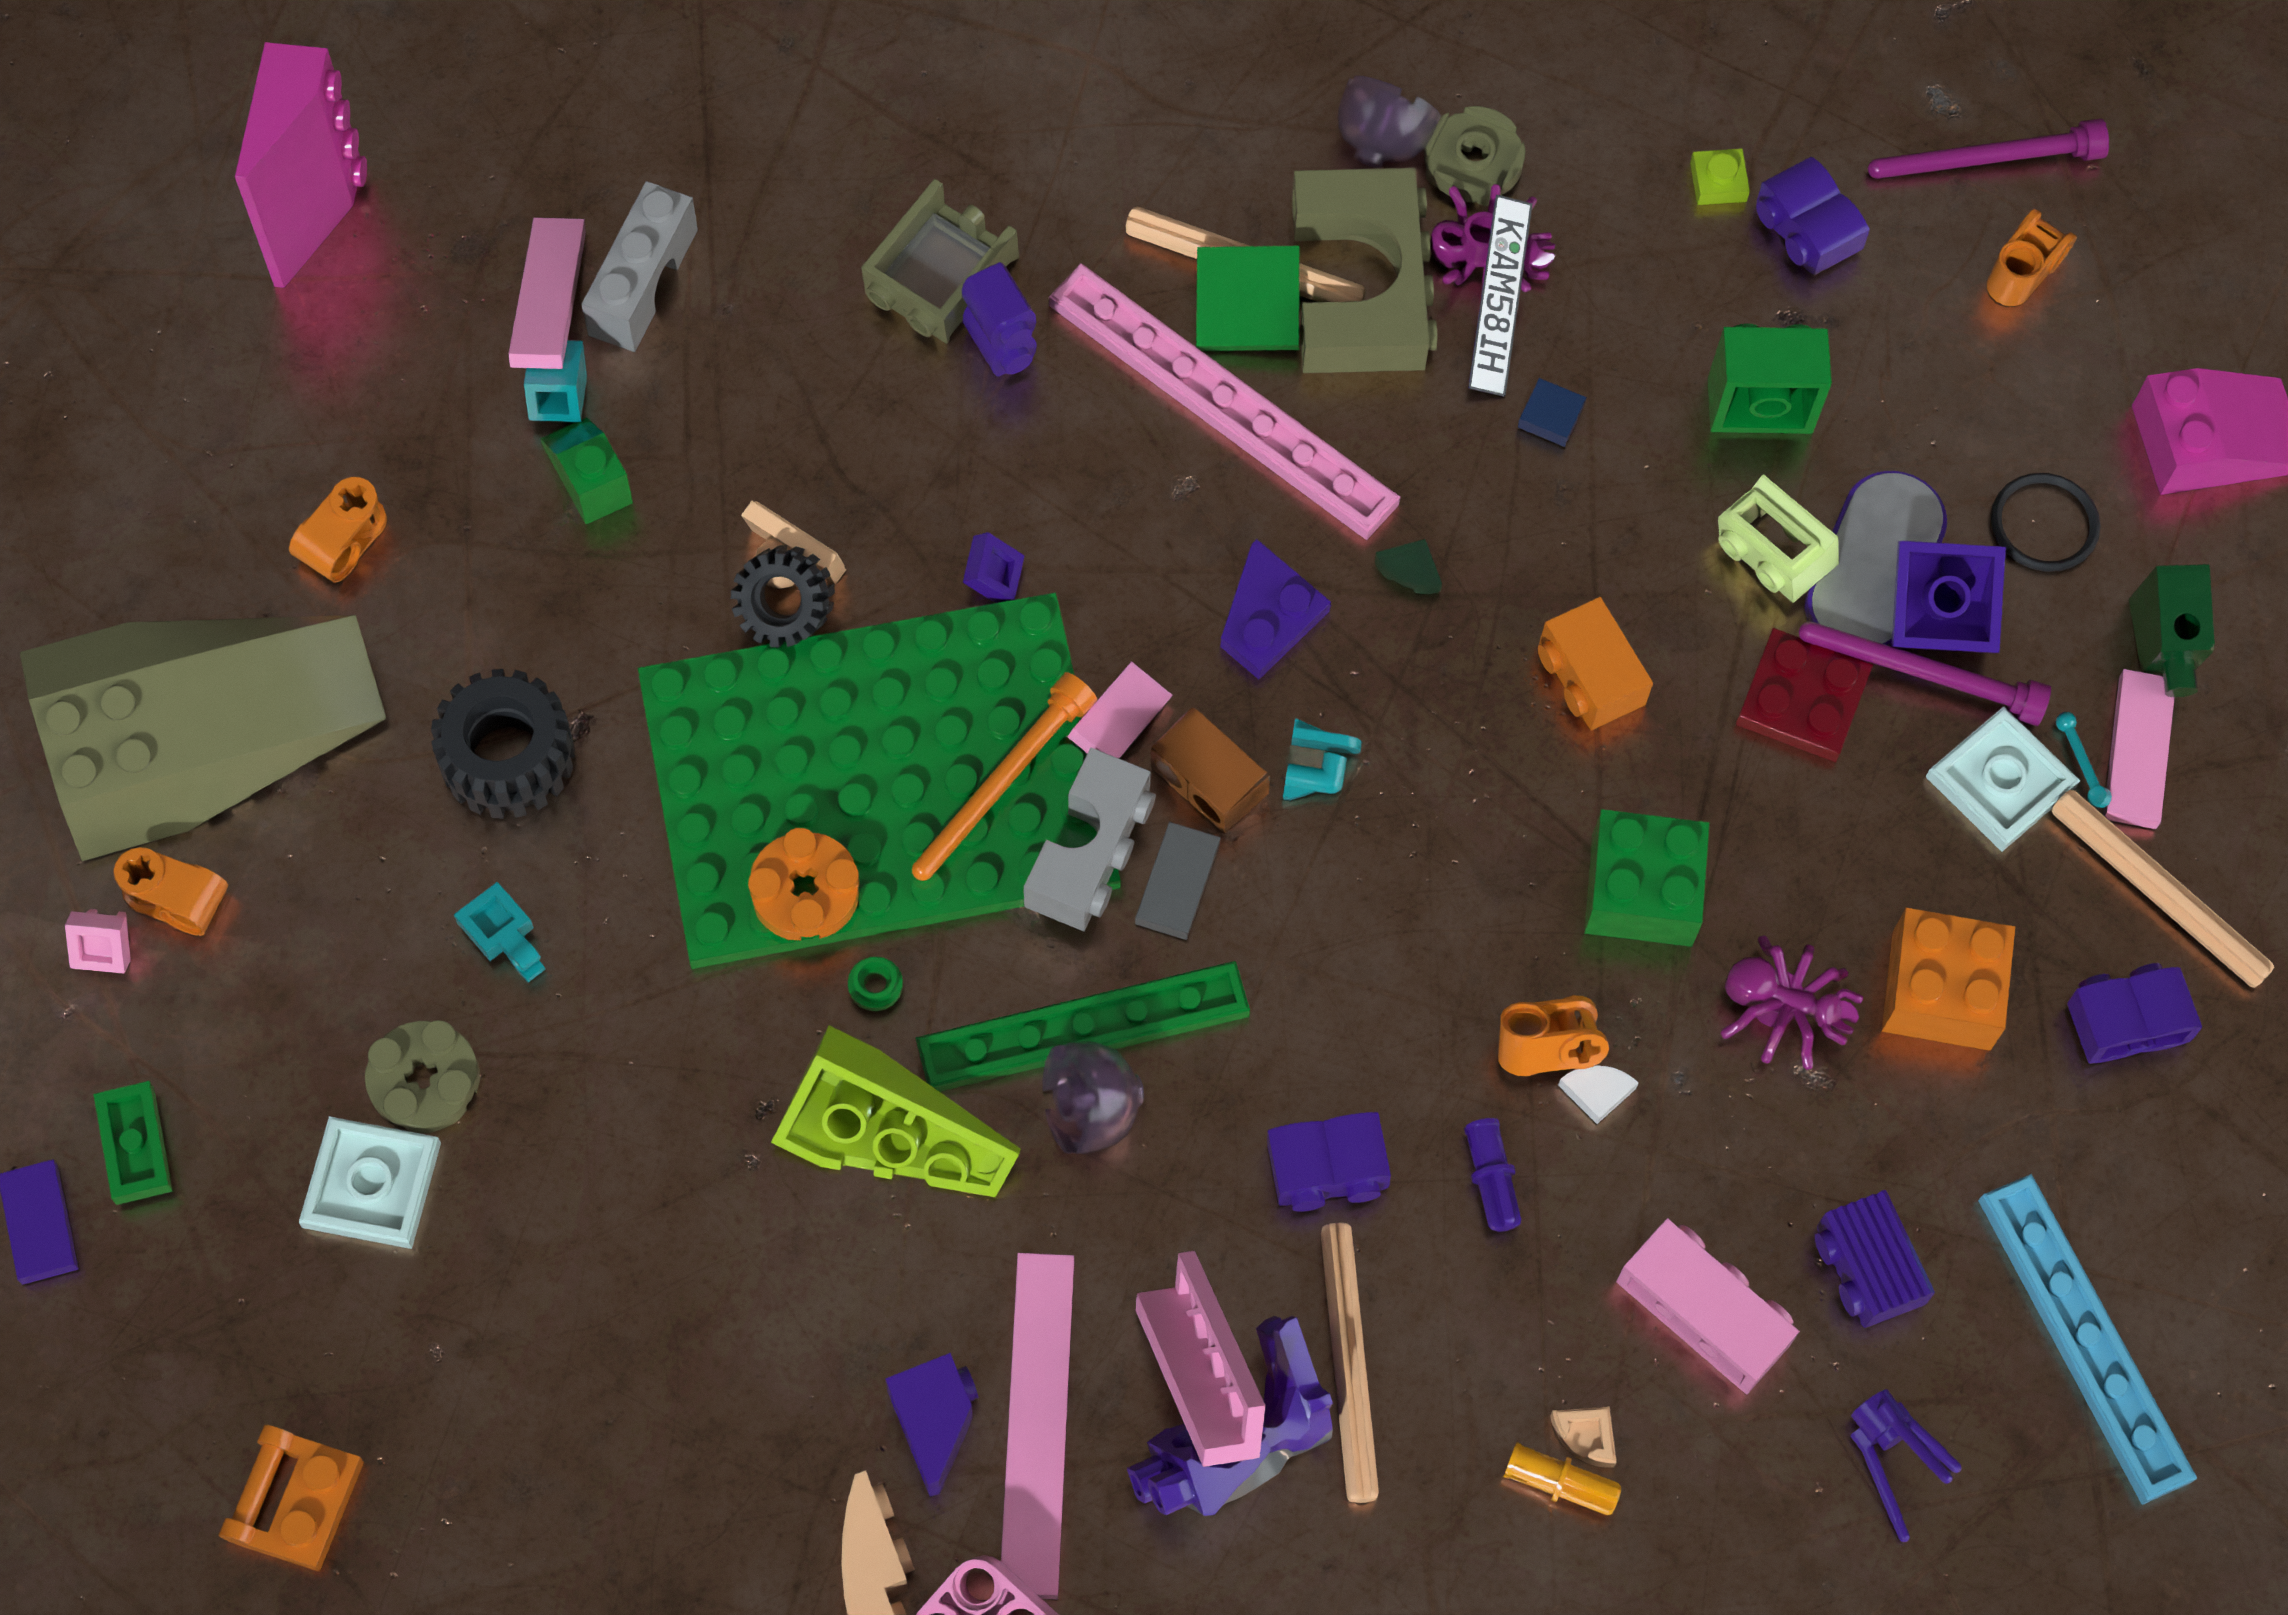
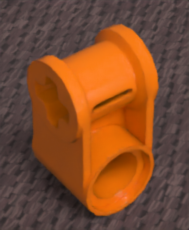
[1987,208,2077,306]
[289,477,387,583]
[114,847,228,936]
[1498,995,1609,1076]

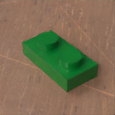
[93,1081,173,1205]

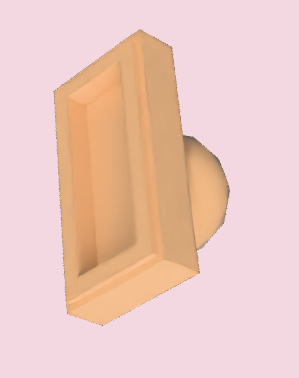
[741,501,846,589]

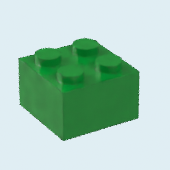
[1707,323,1832,434]
[1584,809,1710,947]

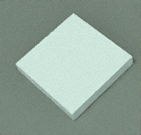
[1926,707,2080,852]
[299,1116,441,1249]

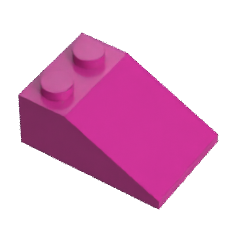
[2132,368,2288,495]

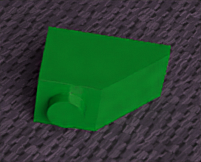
[540,417,633,525]

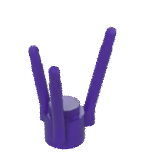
[1850,1389,1962,1542]

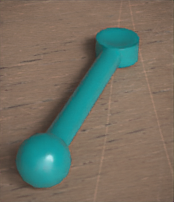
[2055,712,2112,808]

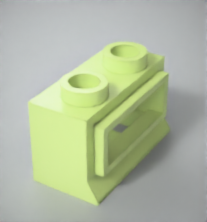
[1718,474,1839,603]

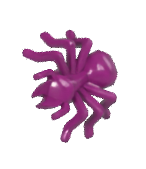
[1430,184,1555,292]
[1720,935,1863,1070]

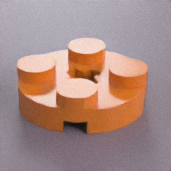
[748,828,859,941]

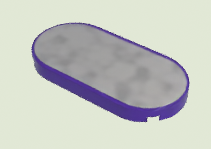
[1805,471,1947,657]

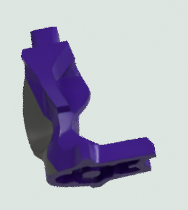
[1127,1316,1333,1516]

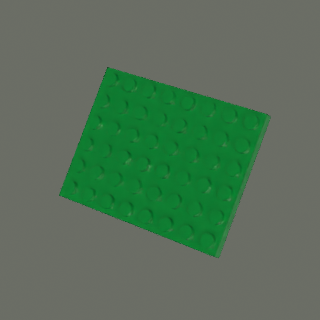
[638,592,1121,969]

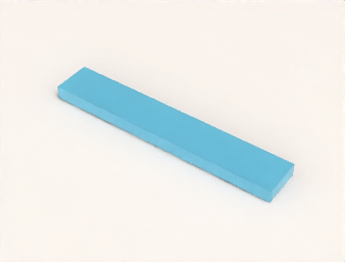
[1978,1174,2197,1505]

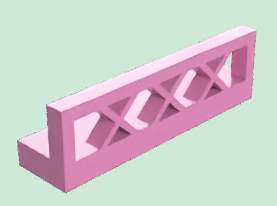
[1136,1251,1265,1467]

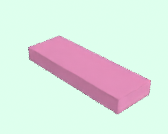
[2103,669,2174,829]

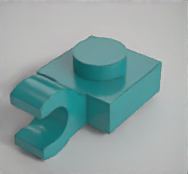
[454,882,546,983]

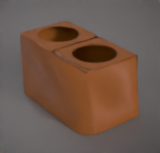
[1151,708,1270,834]

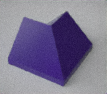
[1891,541,2006,653]

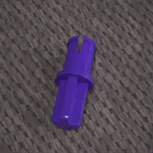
[1464,1118,1521,1232]

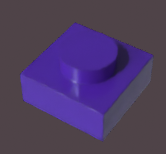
[963,532,1025,603]

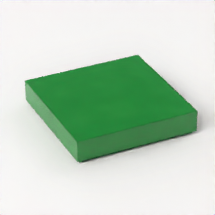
[1196,246,1300,351]

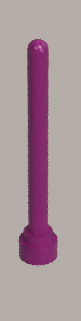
[1868,118,2109,179]
[1799,621,2051,726]

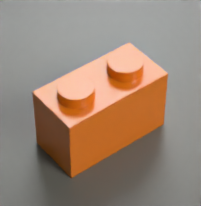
[1538,597,1653,731]

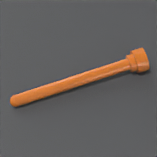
[912,672,1097,881]

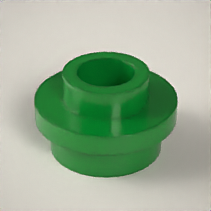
[848,957,903,1011]

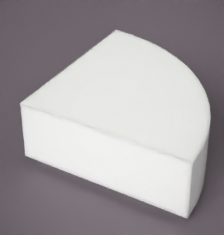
[1558,1065,1638,1124]

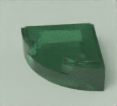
[1374,539,1442,594]

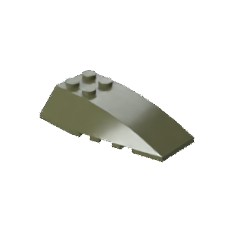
[20,615,387,861]

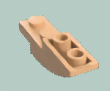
[841,1470,914,1615]

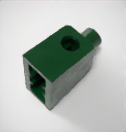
[2129,564,2215,697]

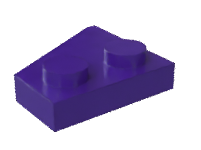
[1220,539,1331,680]

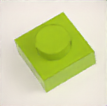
[1690,149,1750,205]

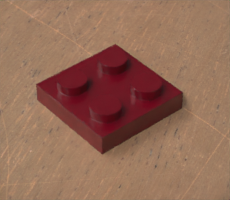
[1736,628,1873,762]

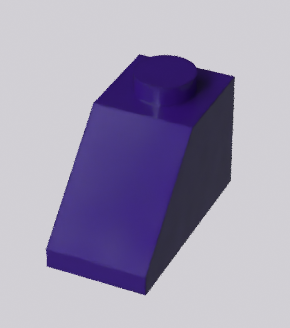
[886,1353,979,1498]

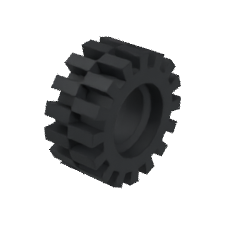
[730,545,835,648]

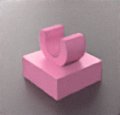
[65,909,131,974]

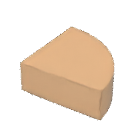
[1550,1406,1616,1468]

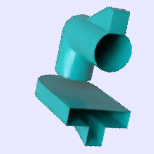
[1283,718,1362,801]

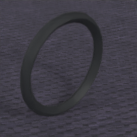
[1991,473,2101,572]

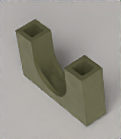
[1291,168,1437,373]

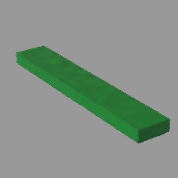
[915,961,1250,1092]

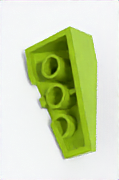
[771,1025,1021,1197]

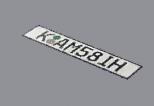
[1468,195,1532,396]

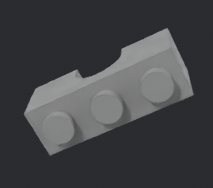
[581,181,698,352]
[1024,747,1156,931]

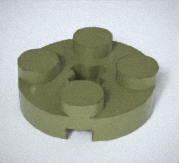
[1424,106,1526,206]
[365,1020,480,1133]

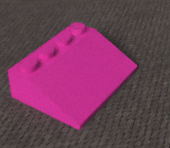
[235,42,367,288]

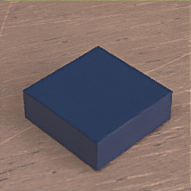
[1518,378,1587,447]

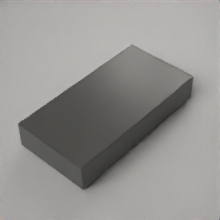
[1135,822,1221,940]

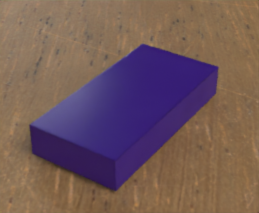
[0,1159,79,1285]

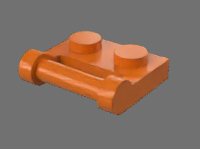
[218,1425,364,1572]

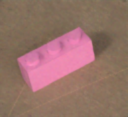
[1616,1218,1800,1395]

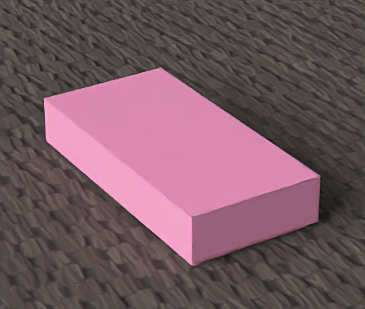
[1067,661,1173,758]

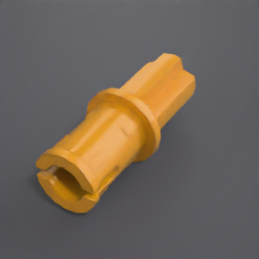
[1503,1442,1621,1515]

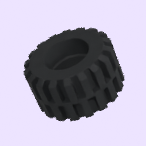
[431,669,575,819]

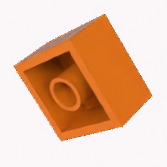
[1881,908,2015,1051]

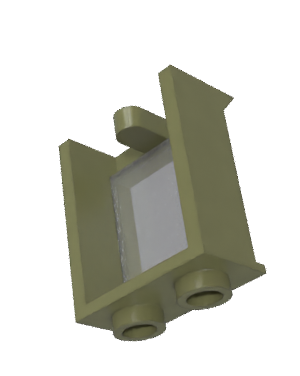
[861,179,1019,344]

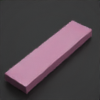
[508,218,586,369]

